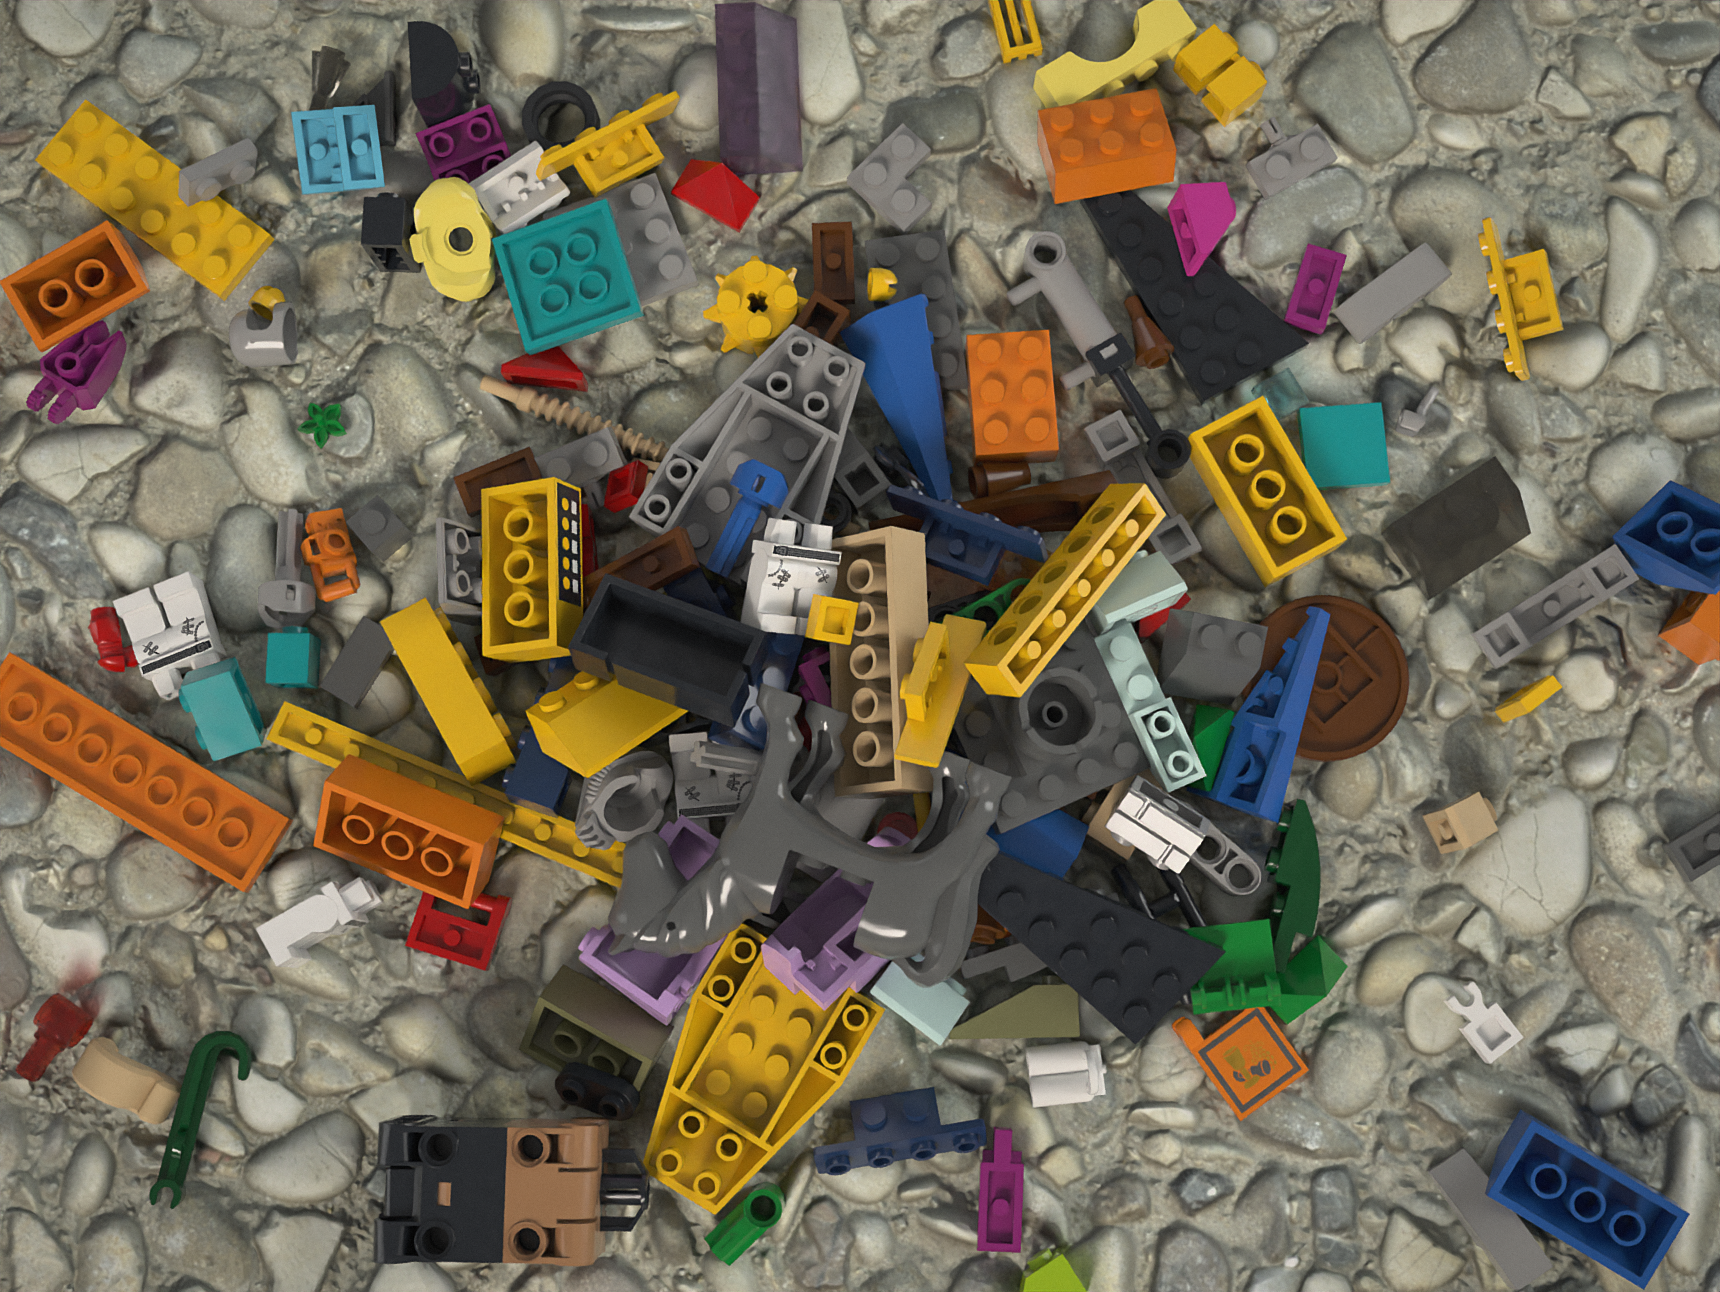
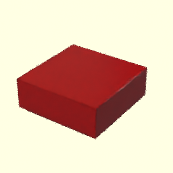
[604,460,648,513]

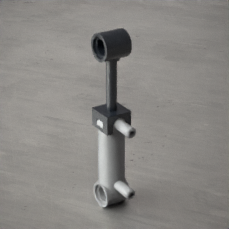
[1007,231,1191,479]

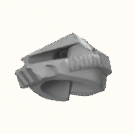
[575,746,673,850]

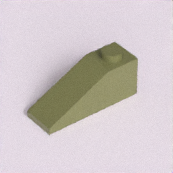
[948,976,1080,1040]

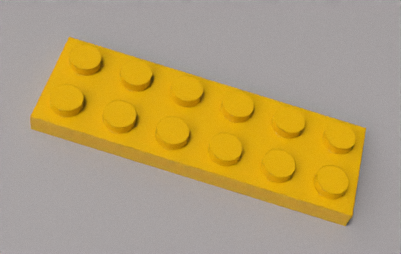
[35,99,275,301]

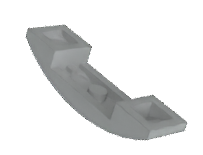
[1084,410,1202,565]
[1471,544,1639,669]

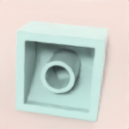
[1088,550,1188,636]
[870,953,970,1046]

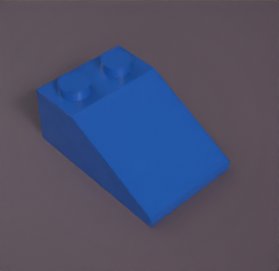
[1612,480,1720,595]

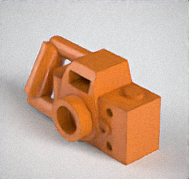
[300,508,360,602]

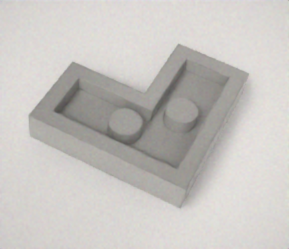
[847,123,932,235]

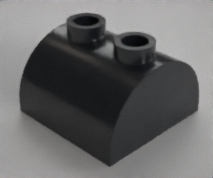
[407,21,481,128]

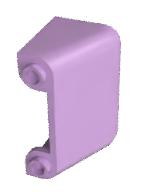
[578,814,728,1026]

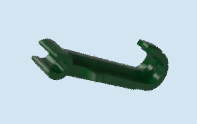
[149,1031,252,1209]

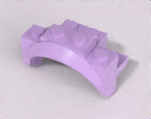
[761,827,911,1011]

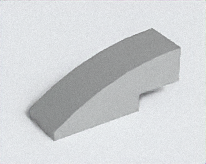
[1427,1147,1554,1291]

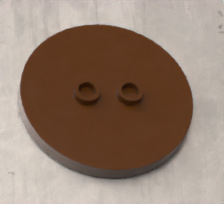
[1241,595,1409,762]

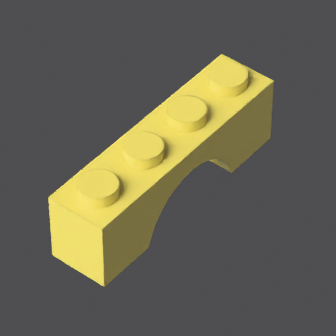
[1033,0,1197,108]

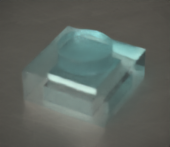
[1251,367,1310,422]

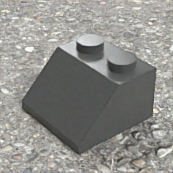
[1156,608,1268,705]

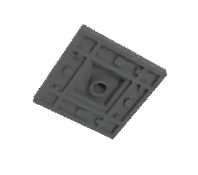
[951,618,1151,835]

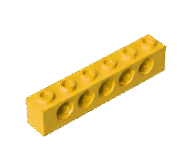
[964,483,1166,697]

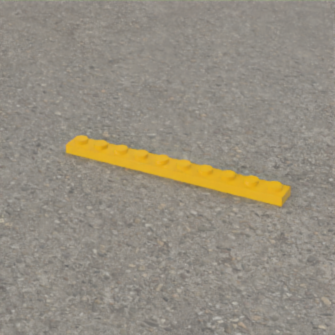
[266,701,626,888]

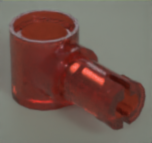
[15,993,94,1082]

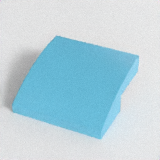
[291,105,385,195]

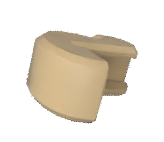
[72,1037,182,1125]

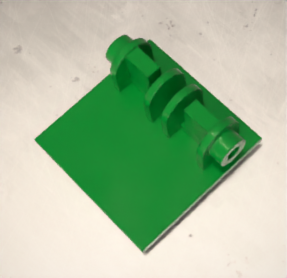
[1183,919,1281,1015]

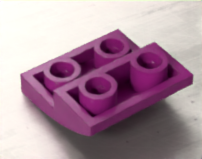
[415,104,512,184]

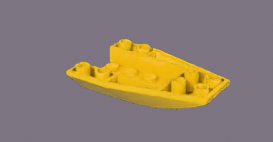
[643,922,886,1215]

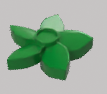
[297,403,347,449]

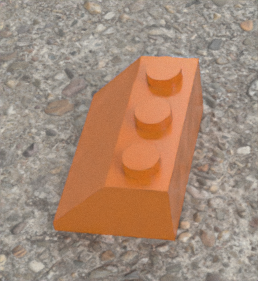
[0,220,150,353]

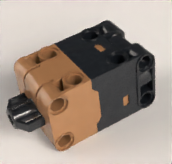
[372,1115,650,1266]

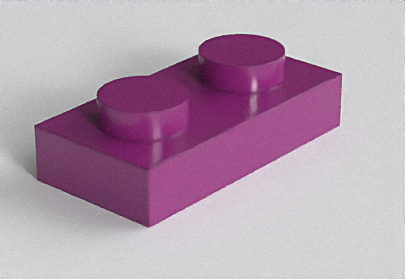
[1283,243,1347,334]

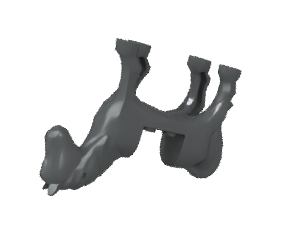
[608,683,1011,988]

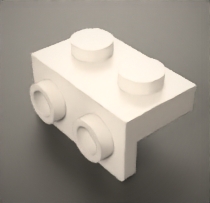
[469,141,570,235]

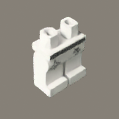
[741,518,842,636]
[113,571,227,700]
[669,732,753,834]
[256,877,384,968]

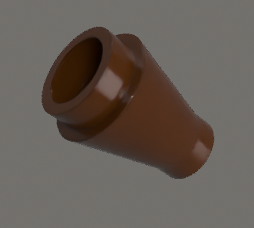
[967,461,1031,499]

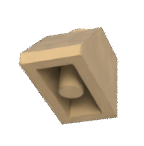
[1423,792,1499,854]

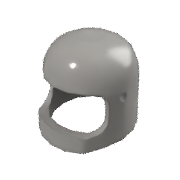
[229,302,298,368]

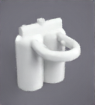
[1025,1041,1107,1108]

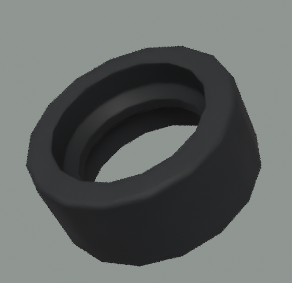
[522,81,600,152]

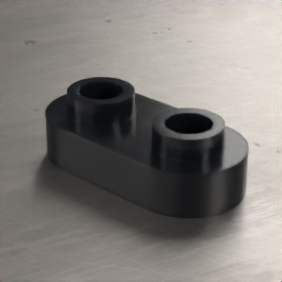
[555,1062,640,1121]

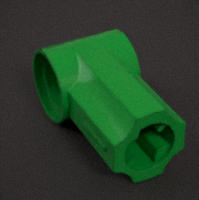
[704,1182,785,1266]

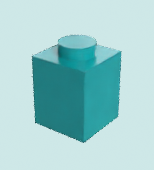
[265,626,321,689]

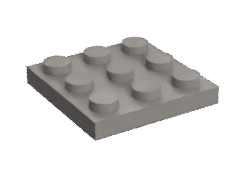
[543,173,699,307]

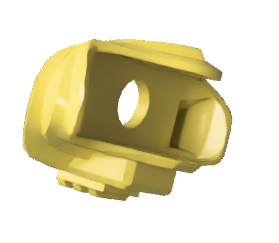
[409,177,497,302]

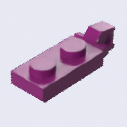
[976,1127,1024,1253]

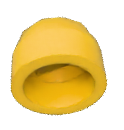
[867,268,898,301]
[248,286,285,321]

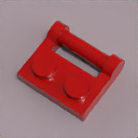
[405,891,512,971]

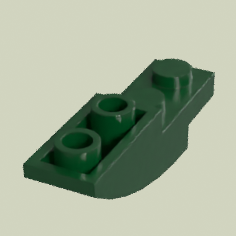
[1264,798,1321,973]

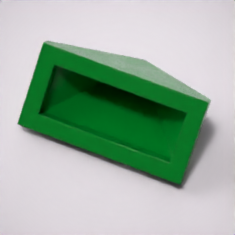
[1183,704,1235,792]
[1269,935,1348,1025]

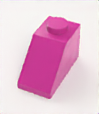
[1167,182,1236,276]

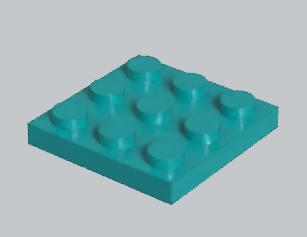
[492,198,645,355]

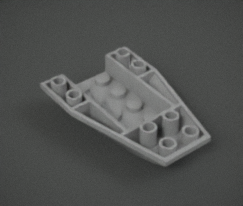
[629,324,865,590]

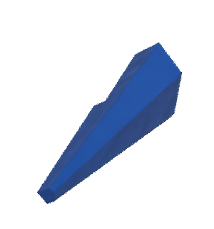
[840,294,957,503]
[945,746,1090,877]

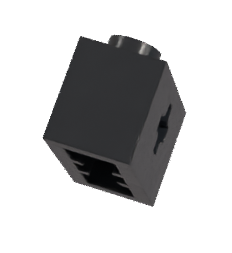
[361,192,421,273]

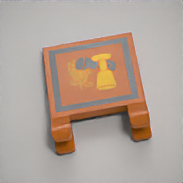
[1172,1007,1309,1121]

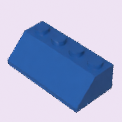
[1485,1109,1690,1290]

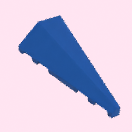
[1186,606,1330,823]

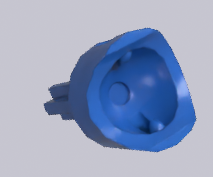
[705,459,789,578]

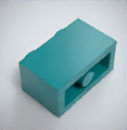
[178,657,267,761]

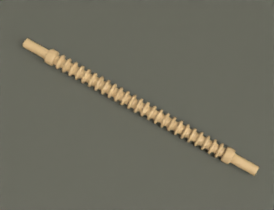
[480,374,861,537]

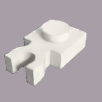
[1444,981,1524,1064]

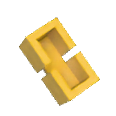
[1173,24,1267,127]

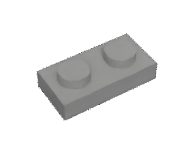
[178,138,258,207]

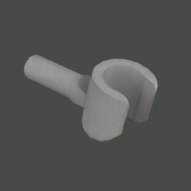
[1395,386,1439,437]

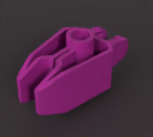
[26,320,127,425]

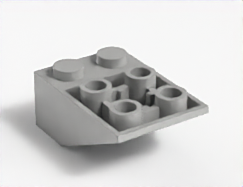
[436,517,482,626]

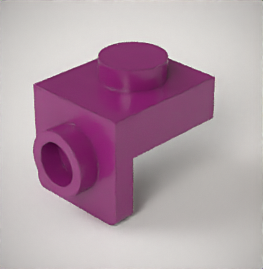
[798,646,832,708]

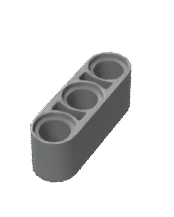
[1334,242,1452,344]
[1178,800,1262,896]

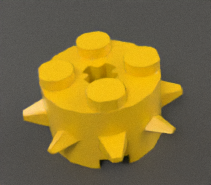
[703,256,809,358]

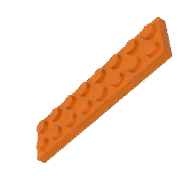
[0,652,293,893]

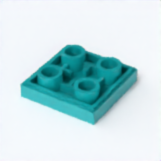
[1297,402,1391,490]

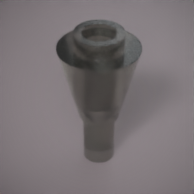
[309,46,351,111]

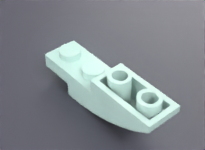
[1094,622,1206,793]

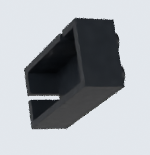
[568,573,769,728]

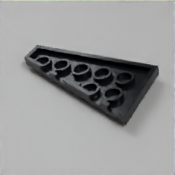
[1080,190,1309,405]
[978,850,1226,1045]

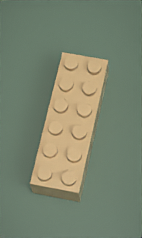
[829,526,934,800]

